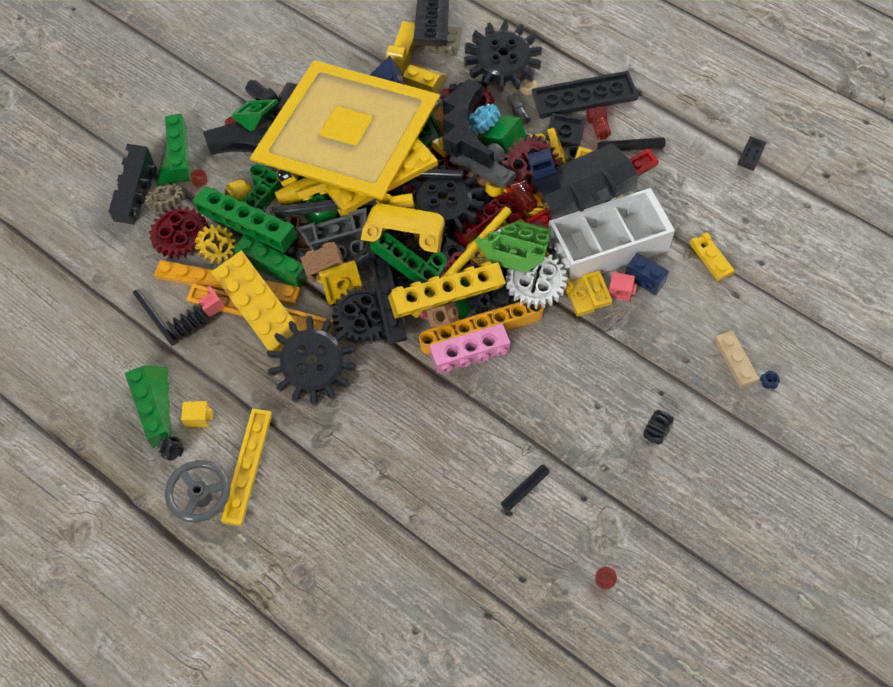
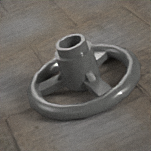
[164,460,231,523]

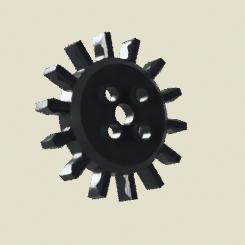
[465,20,542,92]
[402,165,484,237]
[267,316,357,406]

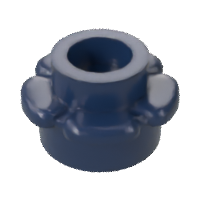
[760,371,780,389]

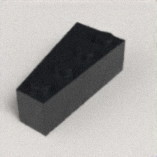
[108,144,157,225]

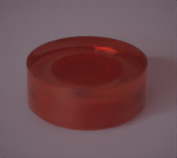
[595,567,617,590]

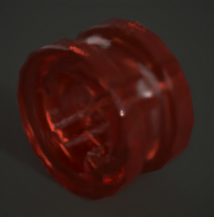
[190,169,208,187]

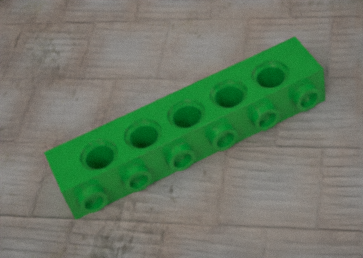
[192,186,297,253]

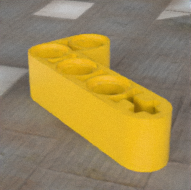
[386,21,415,74]

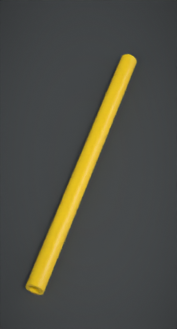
[412,207,512,318]

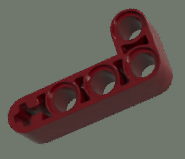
[455,193,526,248]

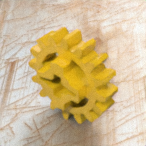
[195,224,235,264]

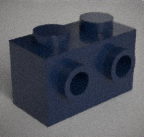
[625,253,669,295]

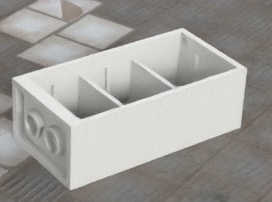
[547,188,675,281]

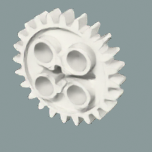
[506,254,567,309]

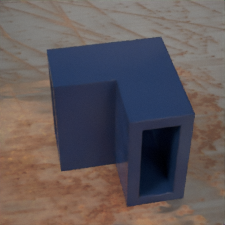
[527,148,557,179]

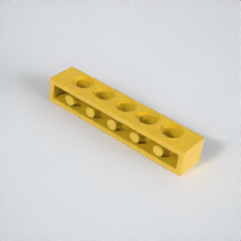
[388,261,506,319]

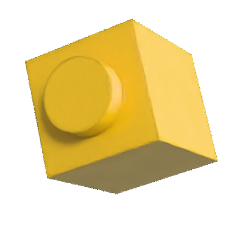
[181,401,213,428]

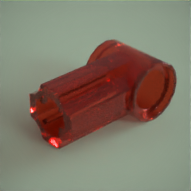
[586,106,612,140]
[506,179,538,213]

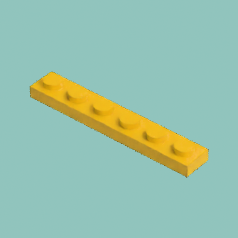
[221,408,272,527]

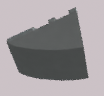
[297,208,367,263]

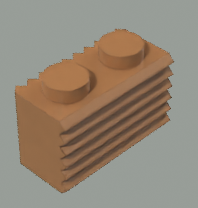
[300,242,345,282]

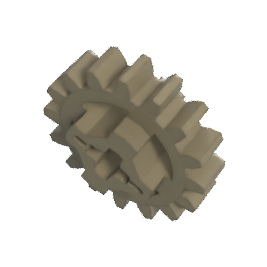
[145,183,185,213]

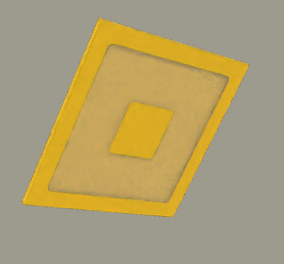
[250,60,440,200]

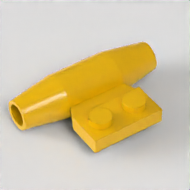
[274,177,330,206]

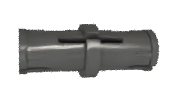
[507,93,531,125]

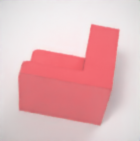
[198,286,225,317]

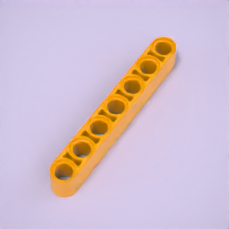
[419,302,544,354]

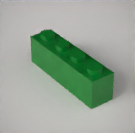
[156,113,192,186]
[234,235,308,288]
[125,366,172,448]

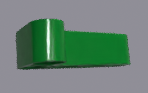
[242,164,282,212]
[370,231,447,284]

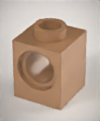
[426,302,459,328]

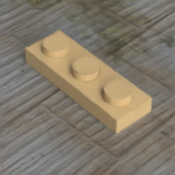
[714,331,759,388]

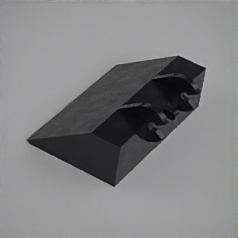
[530,143,638,220]

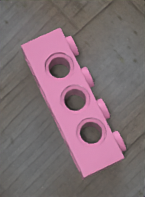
[430,323,510,374]

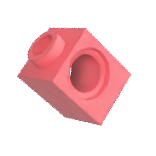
[609,272,637,301]

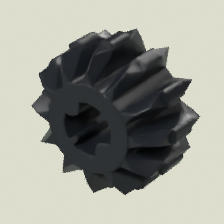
[643,410,674,445]

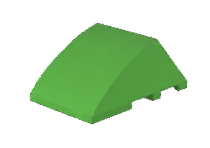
[475,221,551,273]

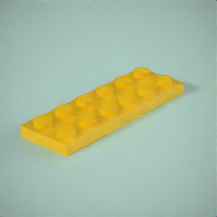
[325,138,438,215]
[211,250,302,352]

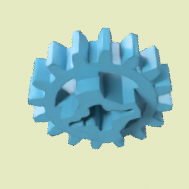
[468,104,501,136]

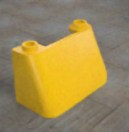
[361,204,445,253]

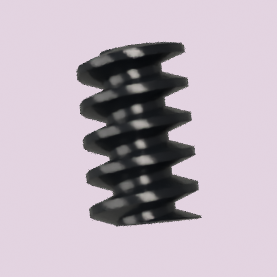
[166,303,210,340]

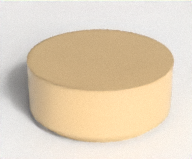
[520,79,537,95]

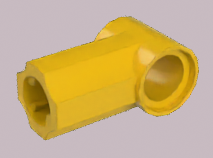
[376,193,415,209]

